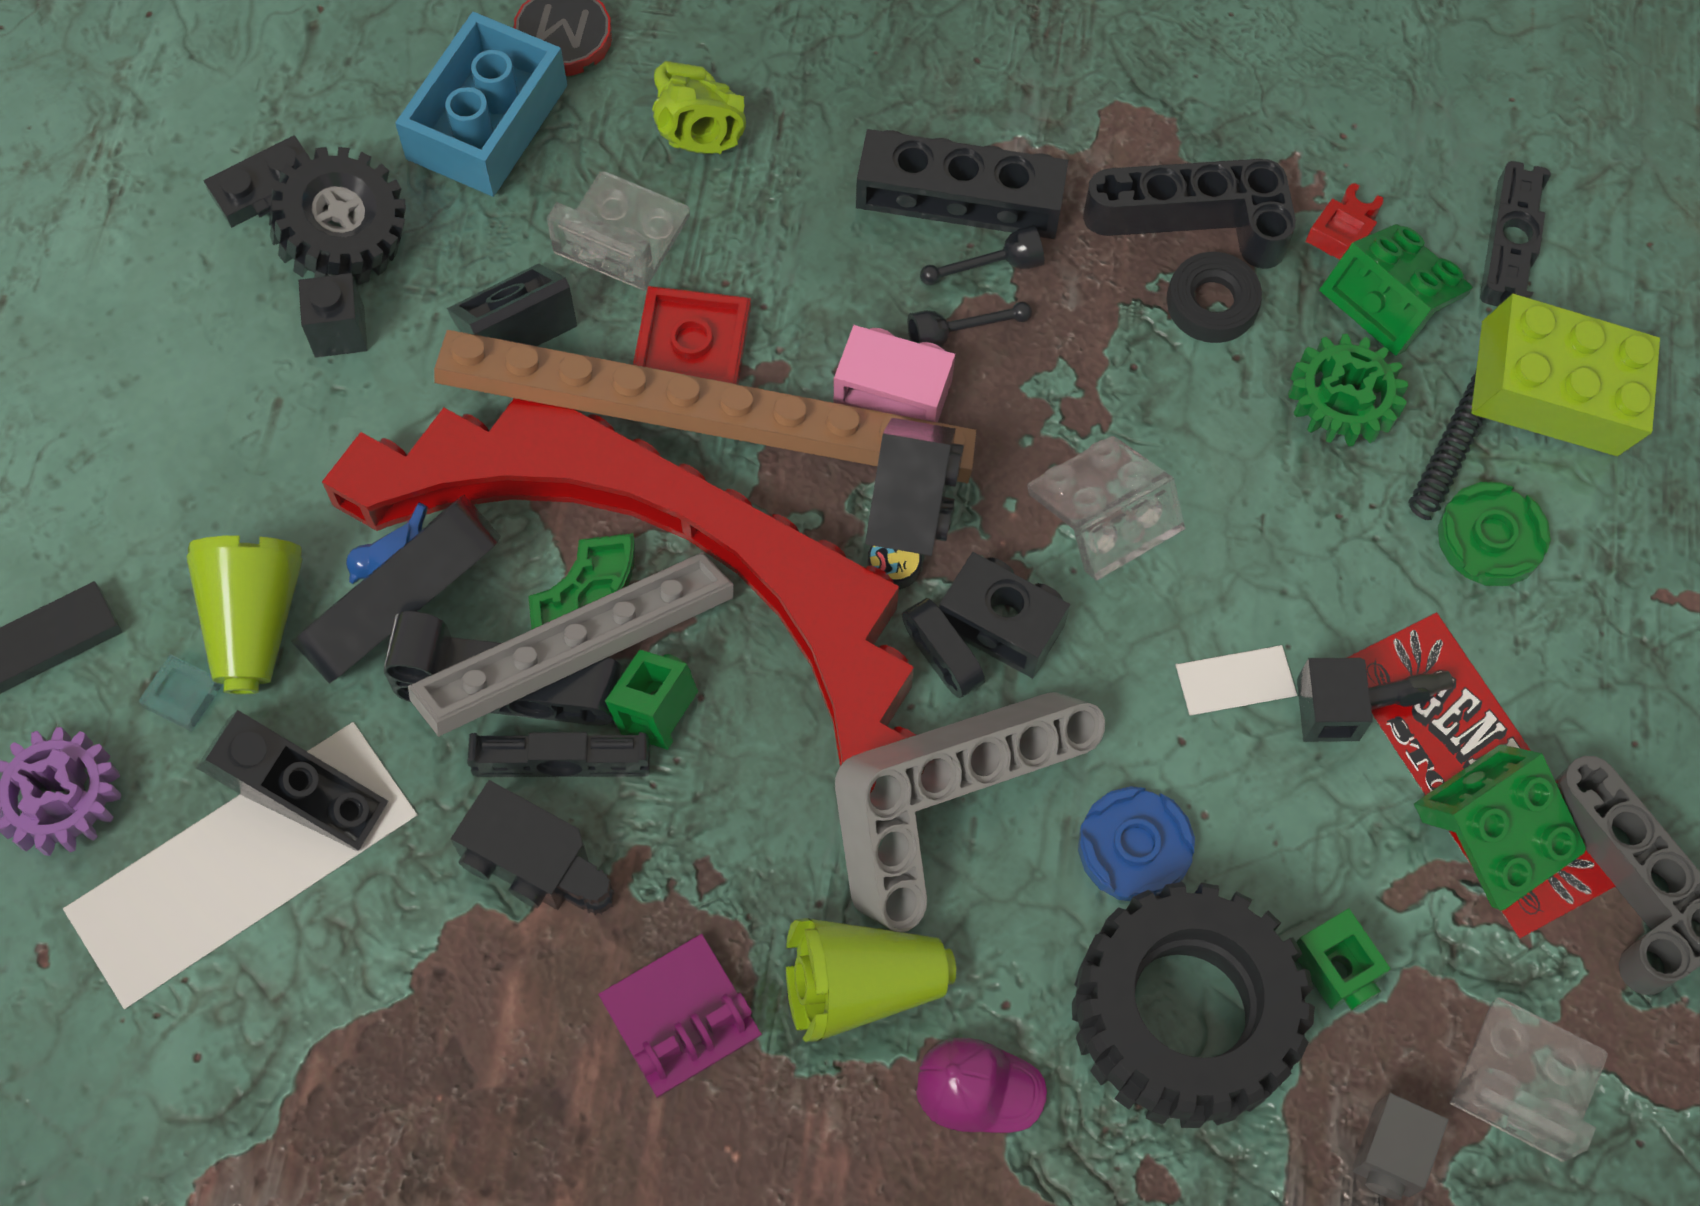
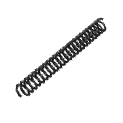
[1408,370,1487,520]

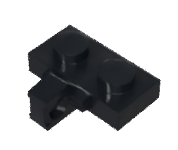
[203,135,311,228]

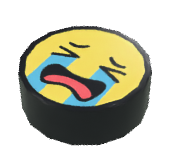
[867,545,922,590]

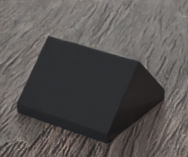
[447,263,577,346]

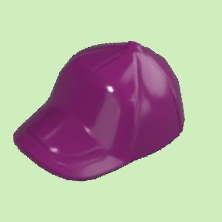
[916,1037,1047,1133]

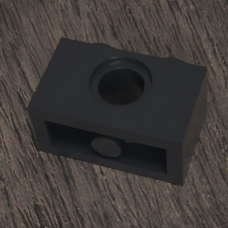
[939,552,1071,679]

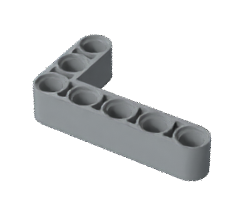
[835,692,1105,932]

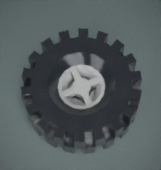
[269,147,406,285]

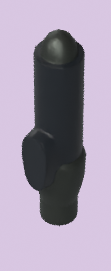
[1369,671,1453,710]

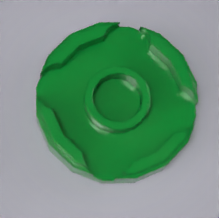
[1437,482,1551,586]

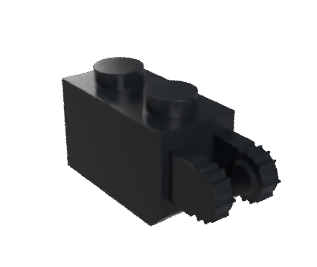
[450,780,615,915]

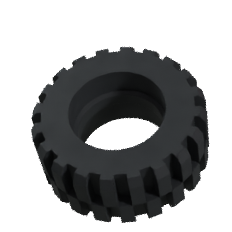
[1072,882,1315,1128]

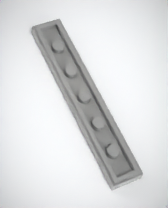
[408,552,734,737]

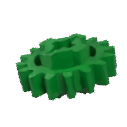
[1288,334,1408,446]

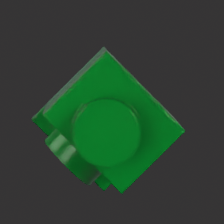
[605,650,698,750]
[1296,908,1391,1011]

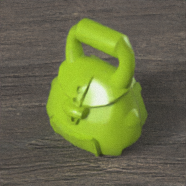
[652,61,746,154]

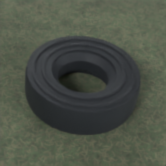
[1167,252,1262,343]

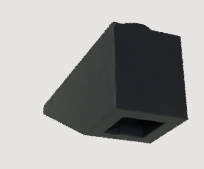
[196,710,388,851]

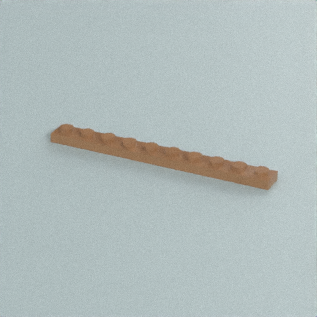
[434,330,976,483]

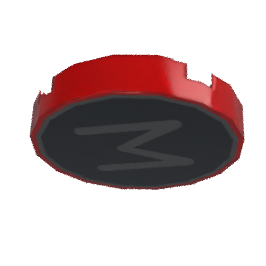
[514,0,612,76]

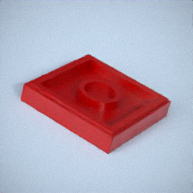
[633,286,751,385]

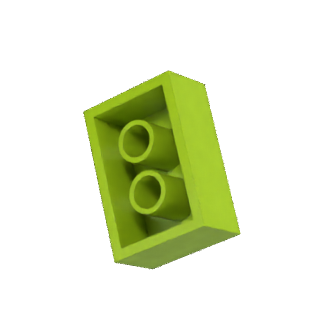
[1471,294,1660,457]

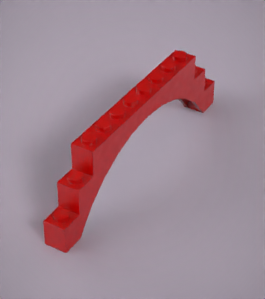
[322,398,926,793]

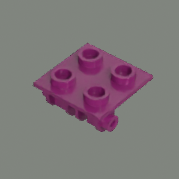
[598,934,762,1098]

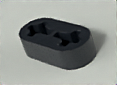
[902,598,985,698]

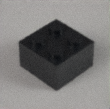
[865,418,964,556]

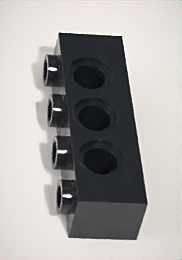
[856,129,1069,239]

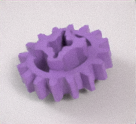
[0,727,121,856]

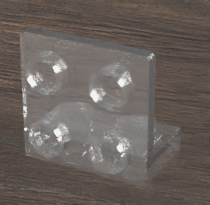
[547,171,690,291]
[1027,436,1185,581]
[1449,998,1608,1162]

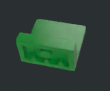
[1319,224,1473,356]
[1414,744,1586,911]

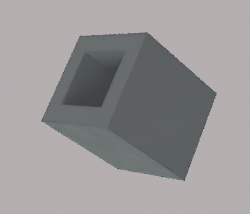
[1351,1093,1449,1200]

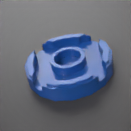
[1078,786,1195,901]

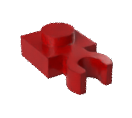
[1305,183,1383,260]

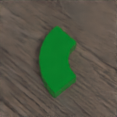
[528,533,635,630]

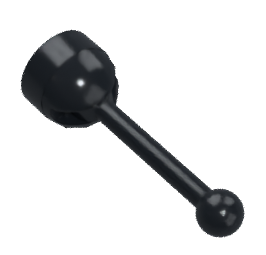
[920,225,1045,285]
[907,302,1032,348]

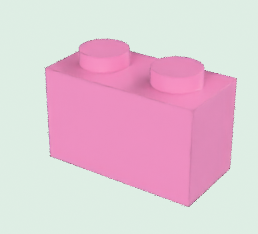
[833,325,955,422]

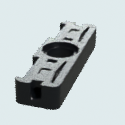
[1480,161,1551,306]
[467,732,651,777]

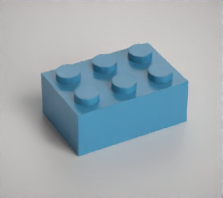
[395,12,567,197]

